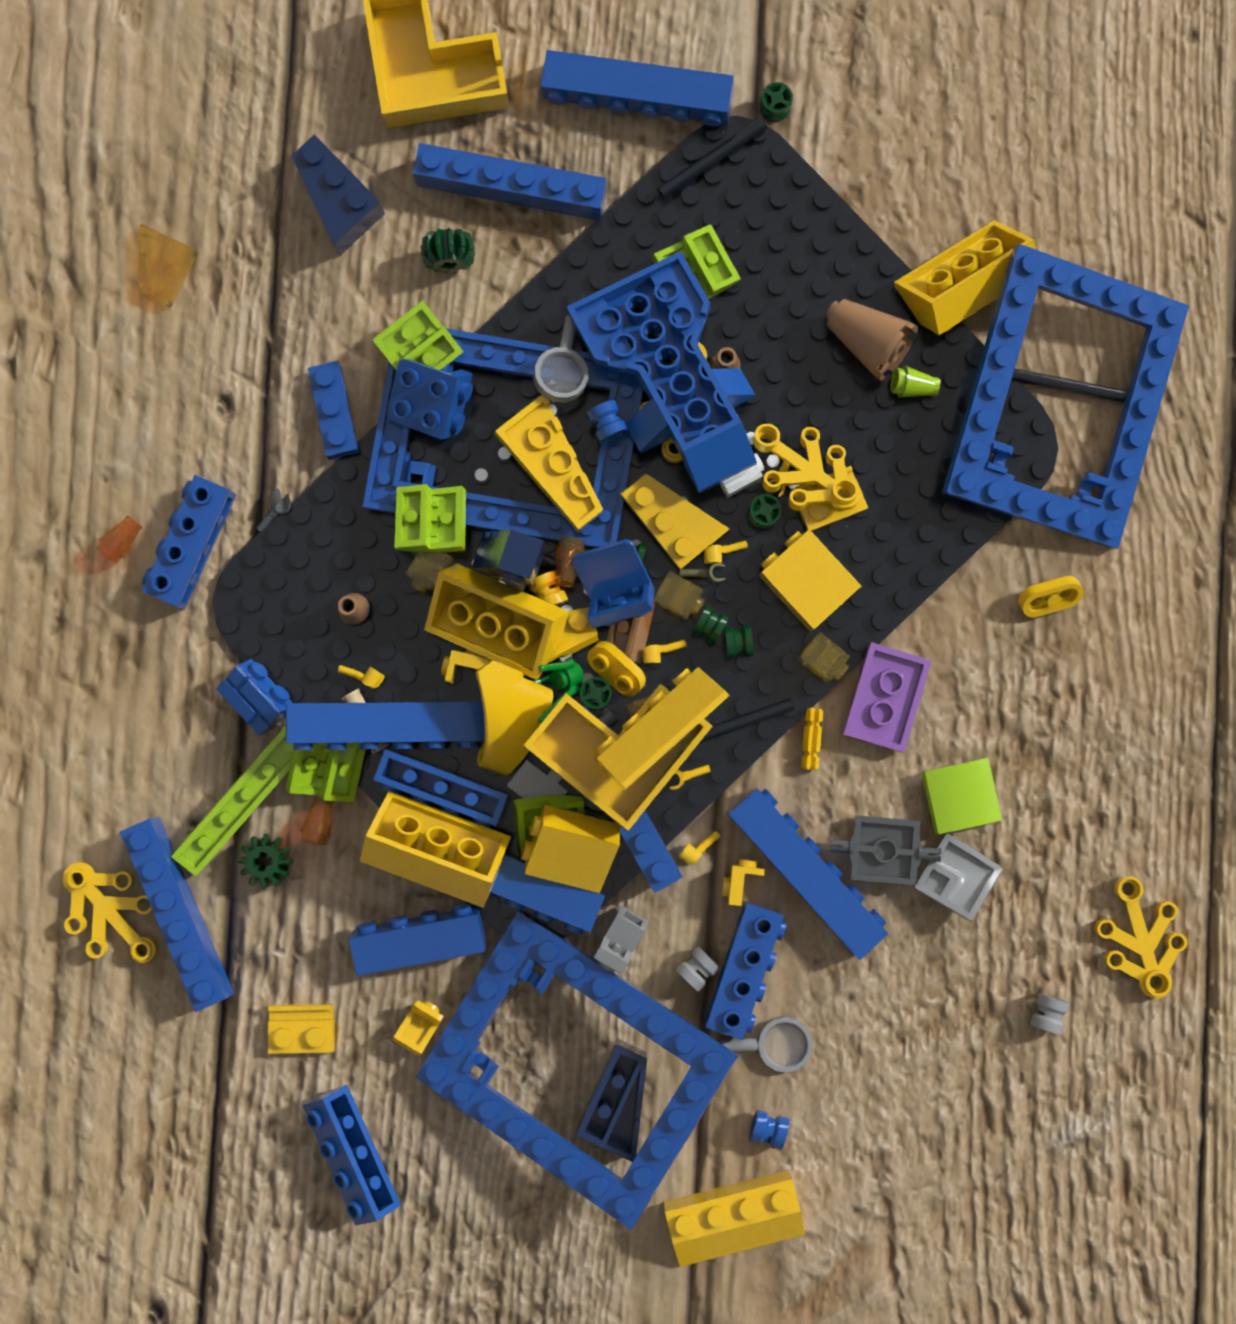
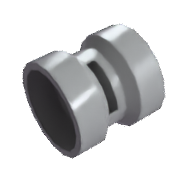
[676,946,721,992]
[1030,993,1071,1035]

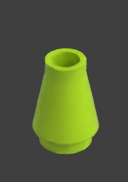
[890,366,941,397]

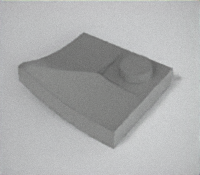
[914,833,1003,923]

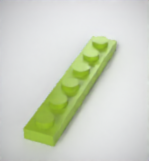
[171,725,294,876]

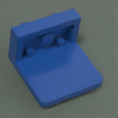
[387,358,473,440]
[572,539,655,629]

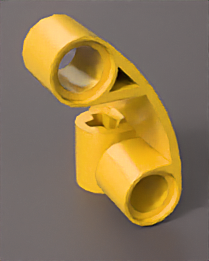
[475,660,553,776]

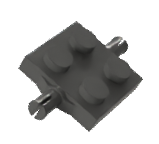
[830,815,941,886]

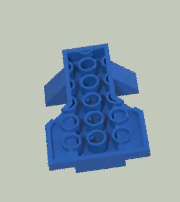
[566,251,757,493]

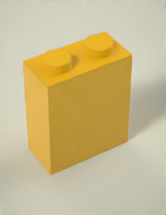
[759,529,861,632]
[521,804,620,893]

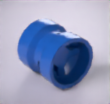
[586,400,628,444]
[749,1109,789,1151]

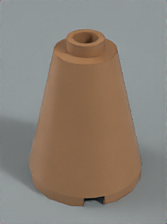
[825,299,918,381]

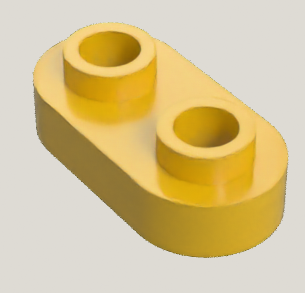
[1018,576,1084,617]
[587,641,646,697]

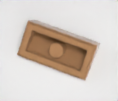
[606,602,655,664]

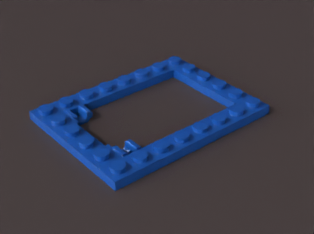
[942,244,1189,549]
[362,328,643,548]
[416,911,739,1230]

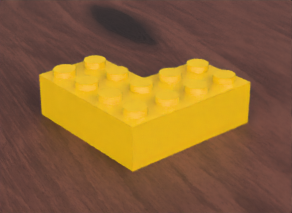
[363,0,510,128]
[523,684,712,831]

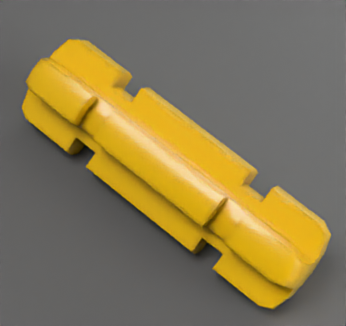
[801,708,823,770]

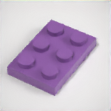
[841,642,932,752]

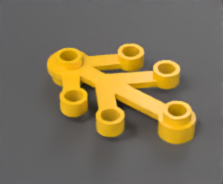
[753,424,860,511]
[63,862,159,963]
[1094,876,1187,999]

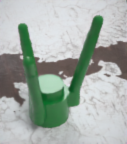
[531,659,584,724]

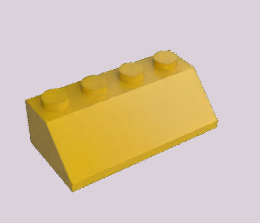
[894,220,1036,335]
[424,563,569,680]
[595,667,730,789]
[360,791,511,908]
[664,1169,805,1267]

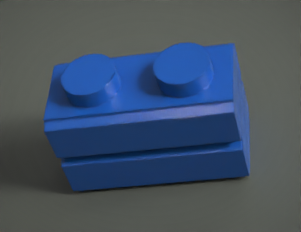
[216,659,292,736]

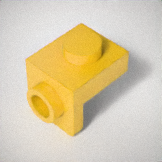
[441,649,491,684]
[722,859,765,906]
[392,1000,444,1057]

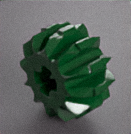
[421,228,475,273]
[237,833,294,889]

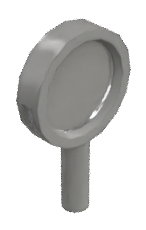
[533,315,588,403]
[721,1015,813,1073]

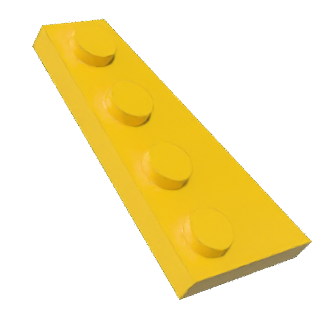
[495,395,603,532]

